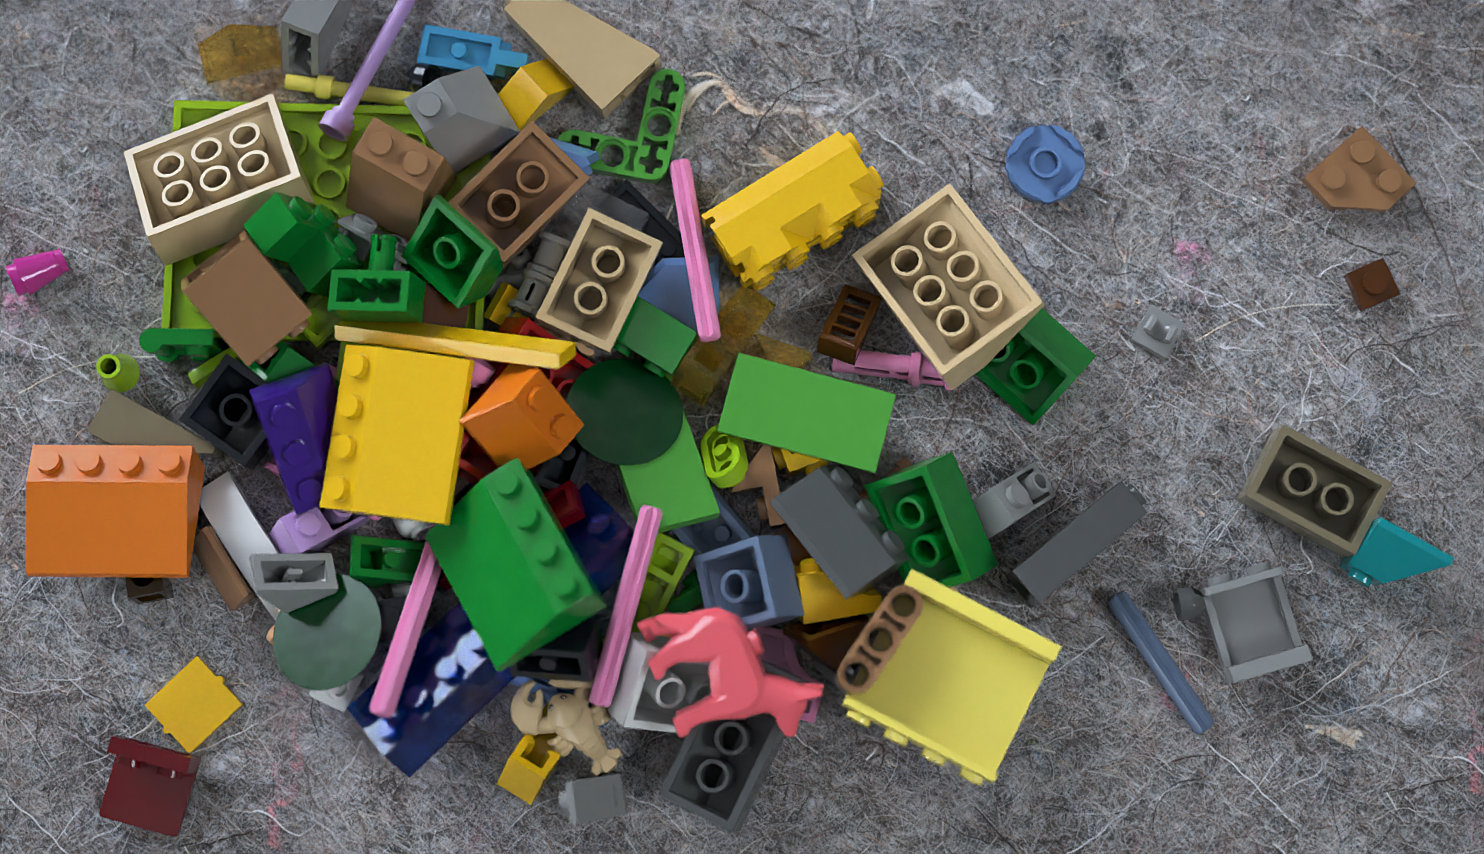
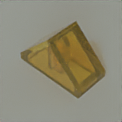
[198,24,282,84]

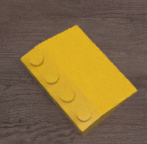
[320,344,475,525]

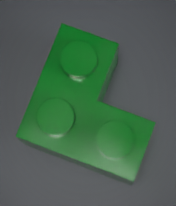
[243,192,364,297]

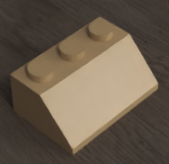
[535,208,663,353]

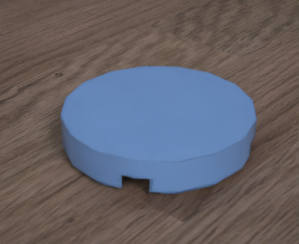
[1005,124,1085,204]

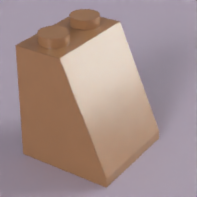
[346,117,457,241]
[181,229,312,366]

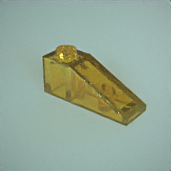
[670,285,776,407]

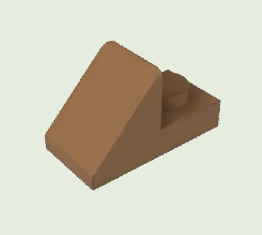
[730,445,786,529]

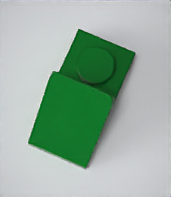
[350,535,425,589]

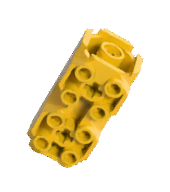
[701,131,884,292]

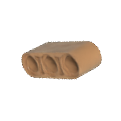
[836,586,923,696]

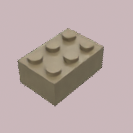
[1236,424,1392,558]

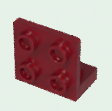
[99,736,202,837]

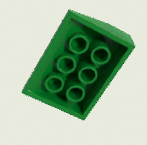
[425,457,606,672]

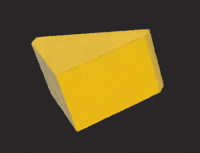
[498,58,574,132]

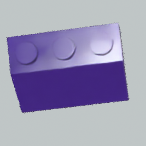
[249,362,338,514]

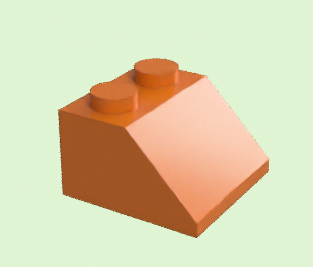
[459,363,584,469]

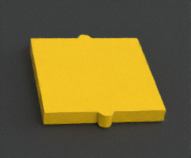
[145,656,243,754]

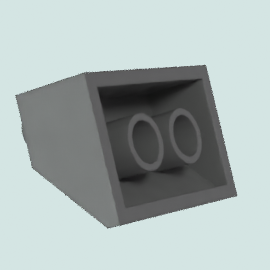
[769,464,909,599]

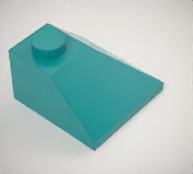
[1339,517,1455,588]

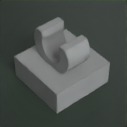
[1129,304,1185,360]

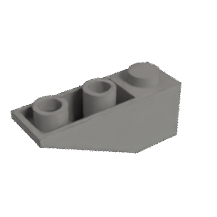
[559,773,628,825]

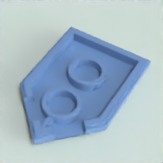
[638,257,721,333]

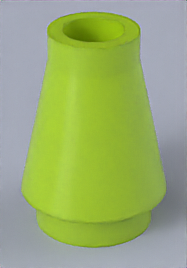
[96,353,140,393]

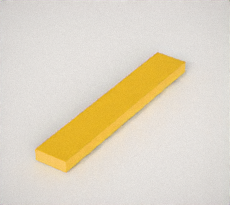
[334,320,576,369]

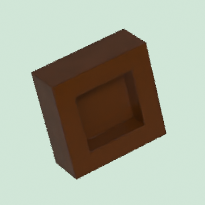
[1344,258,1400,312]

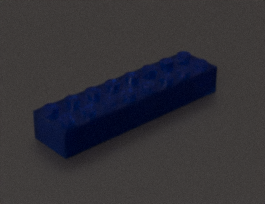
[347,482,634,778]

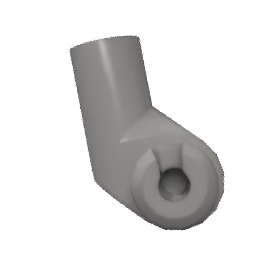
[487,248,534,298]

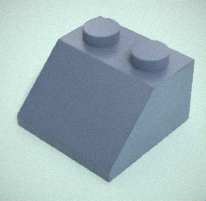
[694,535,804,630]

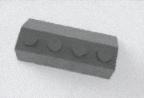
[658,658,811,832]

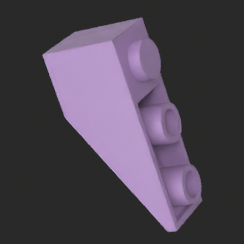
[268,506,371,554]

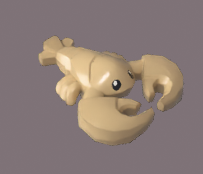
[510,672,623,776]

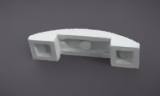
[200,471,280,621]

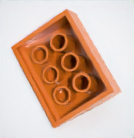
[25,445,205,578]

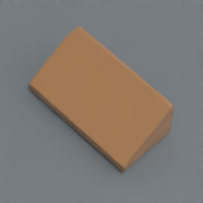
[193,526,257,611]

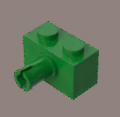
[327,234,426,323]

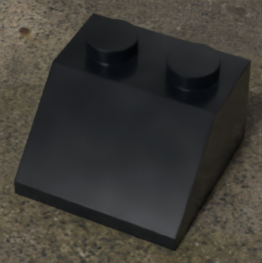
[179,353,270,470]

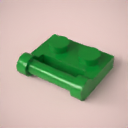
[139,328,230,364]

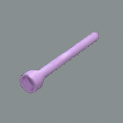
[318,0,416,142]

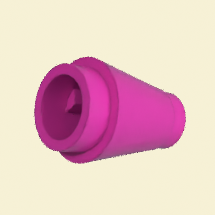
[5,248,69,296]

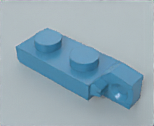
[417,24,531,80]

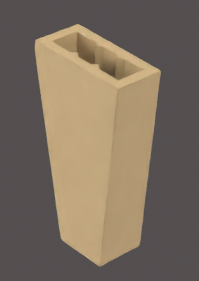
[503,0,661,119]

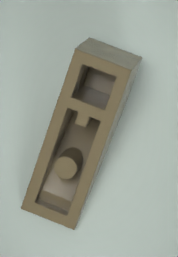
[87,389,224,458]

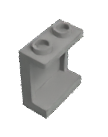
[1199,561,1313,684]

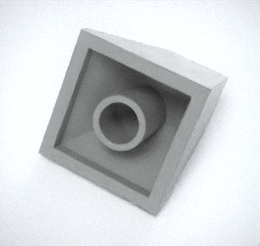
[403,65,520,175]

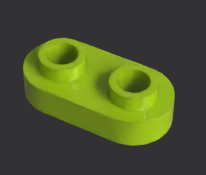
[700,423,748,488]

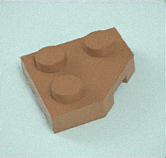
[1301,126,1417,213]

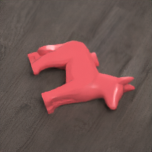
[637,607,825,738]

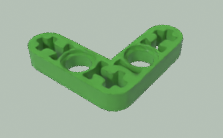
[558,69,685,184]

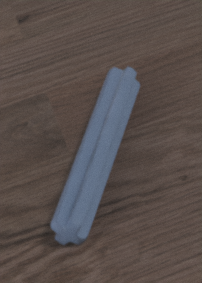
[1107,591,1215,734]

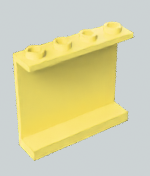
[841,569,1062,787]

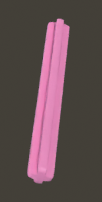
[669,158,721,342]
[589,505,662,707]
[369,524,442,718]

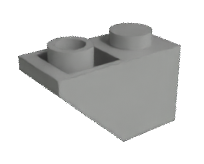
[973,462,1057,540]

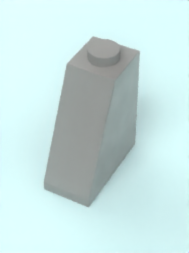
[281,0,354,78]

